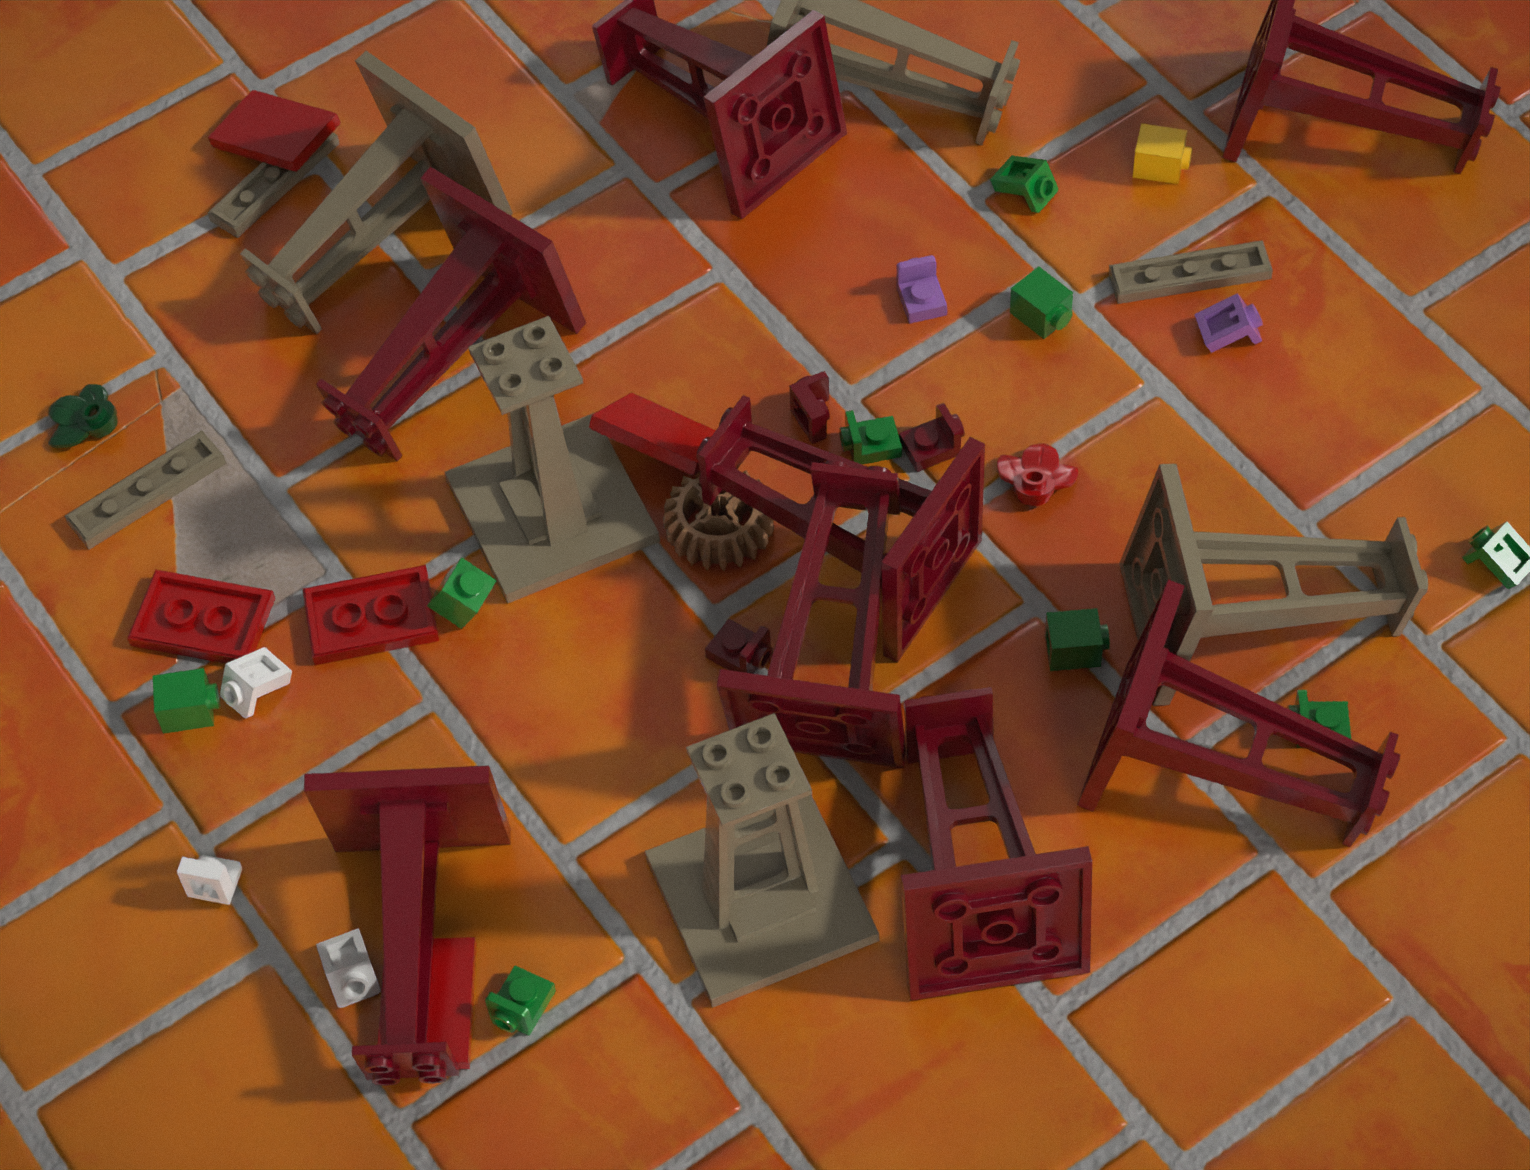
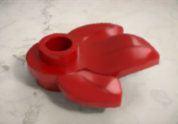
[997,443,1078,506]

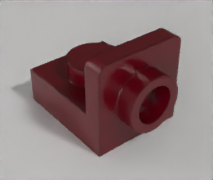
[789,371,830,444]
[899,403,965,472]
[705,619,773,674]

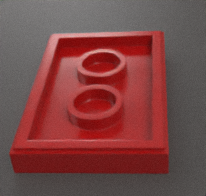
[208,90,341,172]
[589,392,716,476]
[303,565,440,665]
[127,569,276,664]
[377,937,477,1069]

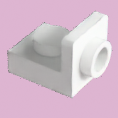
[220,647,292,719]
[177,855,242,905]
[316,928,381,1008]

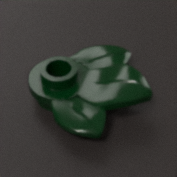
[48,384,118,448]

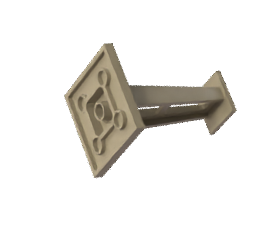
[767,0,1021,145]
[240,51,513,334]
[445,316,660,604]
[1119,464,1428,706]
[645,713,879,1008]

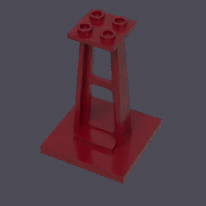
[592,0,847,219]
[1222,0,1501,174]
[316,167,586,462]
[696,395,985,663]
[717,460,906,769]
[1077,579,1400,847]
[901,687,1092,1001]
[304,765,511,1086]

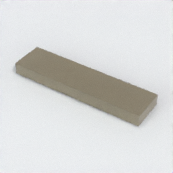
[207,132,340,238]
[1108,240,1273,304]
[65,431,226,550]

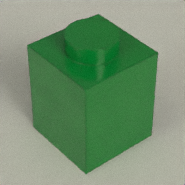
[1010,266,1073,339]
[427,557,497,629]
[1045,608,1110,671]
[152,668,220,734]

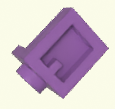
[896,255,947,324]
[1194,293,1263,353]

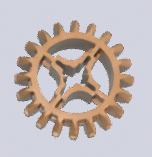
[663,470,774,571]

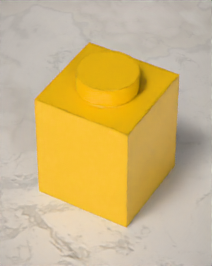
[1133,123,1192,184]

